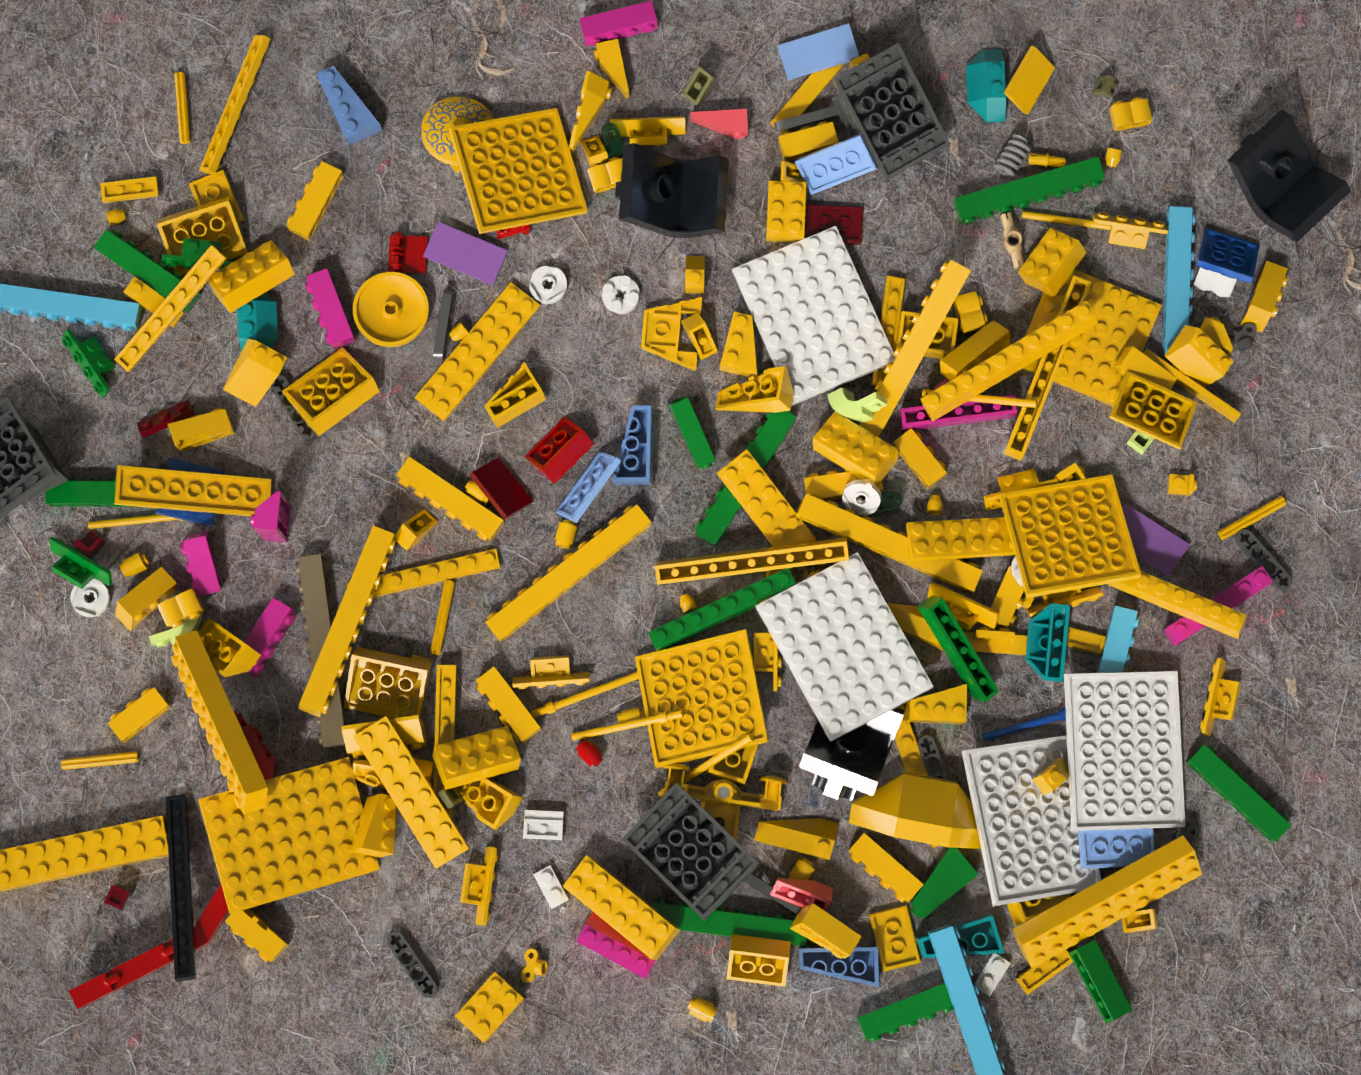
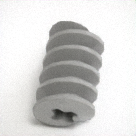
[993,134,1031,177]

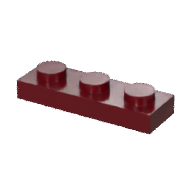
[137,399,195,438]

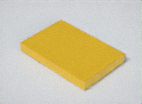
[1004,46,1055,114]
[188,169,245,232]
[869,905,921,972]

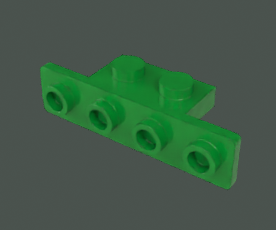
[162,238,232,270]
[61,329,115,398]
[49,537,112,589]

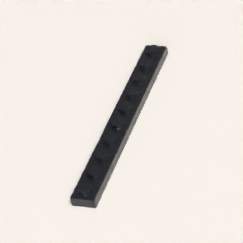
[166,794,196,982]

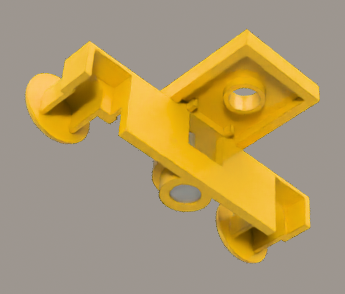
[663,763,788,840]

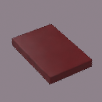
[805,204,863,245]
[470,457,533,520]

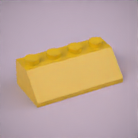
[341,715,427,759]

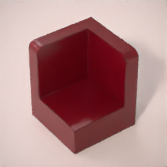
[73,530,105,558]
[104,885,133,910]

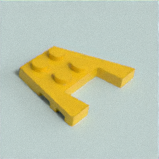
[641,297,702,371]

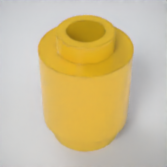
[464,480,489,505]
[554,520,577,549]
[119,552,149,578]
[617,707,646,723]
[788,858,815,880]
[687,996,718,1023]

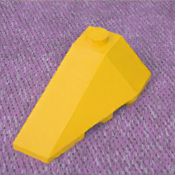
[715,366,794,413]

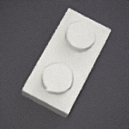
[533,865,569,909]
[974,953,1011,996]

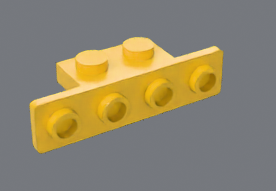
[610,116,686,146]
[1092,212,1169,249]
[984,469,1059,511]
[927,582,999,631]
[1026,587,1103,618]
[964,627,1027,655]
[753,633,781,691]
[512,655,590,689]
[1200,658,1241,736]
[460,847,498,925]

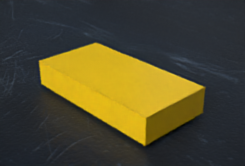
[1066,627,1106,655]

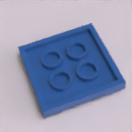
[1196,228,1260,283]
[156,458,225,527]

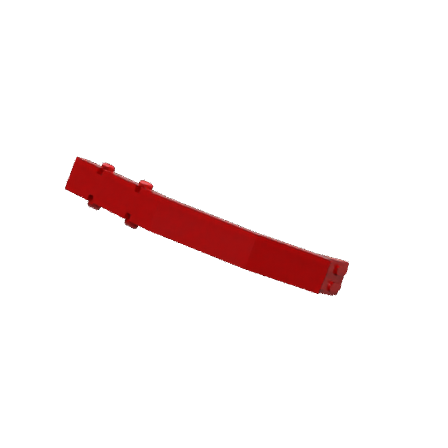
[69,710,277,1009]

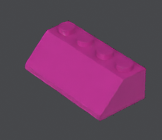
[251,491,291,543]
[576,912,656,979]

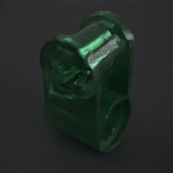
[601,123,623,160]
[864,491,903,518]

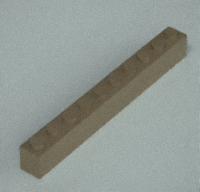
[295,554,346,749]

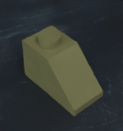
[682,65,715,105]

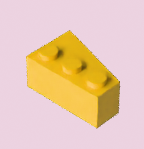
[484,362,546,428]
[348,794,396,858]
[225,908,289,962]

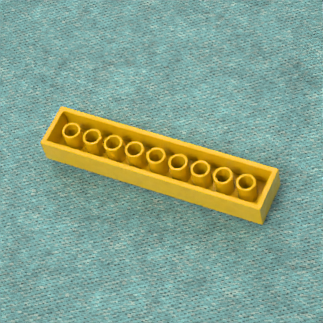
[298,525,396,718]
[171,630,268,815]
[0,815,169,892]
[1012,836,1202,968]

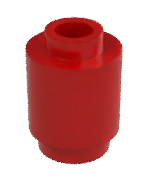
[575,739,604,767]

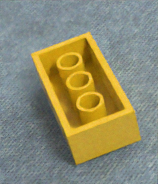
[208,240,295,313]
[813,411,898,486]
[432,726,521,790]

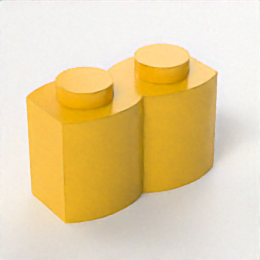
[1109,97,1153,131]
[587,157,623,193]
[953,291,988,335]
[157,589,204,629]

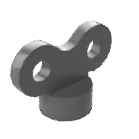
[1227,323,1257,351]
[1171,824,1200,846]

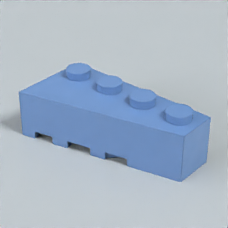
[316,66,382,146]
[612,405,655,485]
[798,947,879,987]

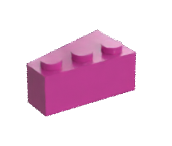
[181,530,222,597]

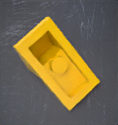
[581,135,608,166]

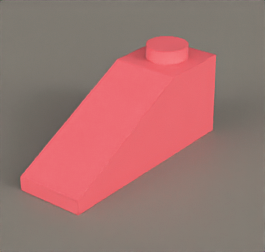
[690,109,748,139]
[770,878,833,912]

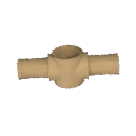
[1000,212,1024,270]

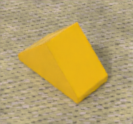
[780,161,807,188]
[1122,909,1157,933]

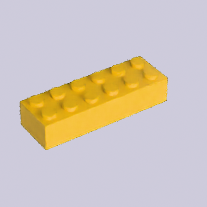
[563,855,681,961]

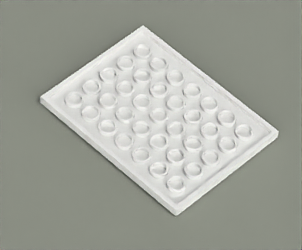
[732,226,895,405]
[756,552,933,742]
[1064,671,1185,831]
[962,735,1101,906]

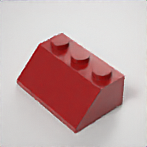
[524,417,594,484]

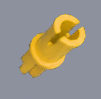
[1028,152,1066,168]

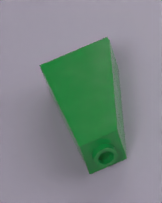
[667,396,716,470]
[910,847,978,919]

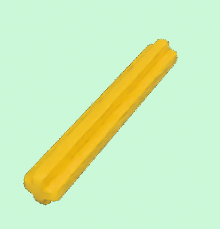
[175,72,190,144]
[1217,496,1287,540]
[430,580,455,655]
[61,752,138,770]

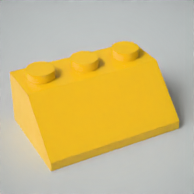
[1165,325,1234,388]

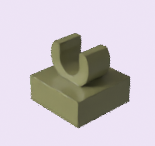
[1092,75,1118,97]
[438,787,463,809]

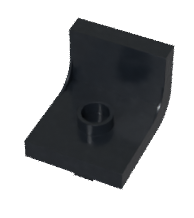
[1227,110,1351,242]
[615,143,729,238]
[799,707,905,800]

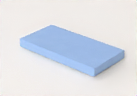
[777,23,859,81]
[795,133,878,195]
[556,451,621,523]
[1078,828,1155,869]

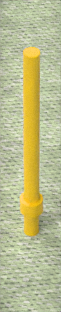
[1022,211,1111,230]
[922,389,1037,408]
[88,514,184,529]
[531,672,639,718]
[571,710,684,741]
[657,734,754,798]

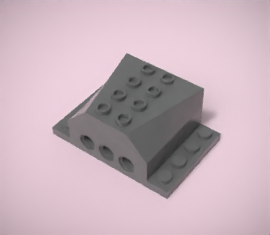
[831,43,950,181]
[0,396,68,519]
[621,783,760,921]

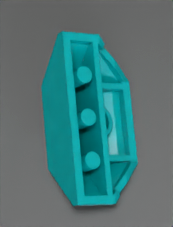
[965,49,1006,123]
[237,293,279,351]
[1025,603,1070,682]

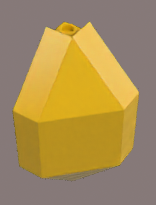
[849,772,981,849]

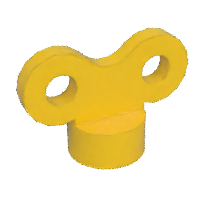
[521,948,548,983]

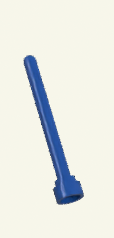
[982,707,1066,741]

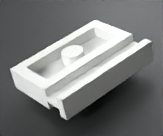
[523,810,564,840]

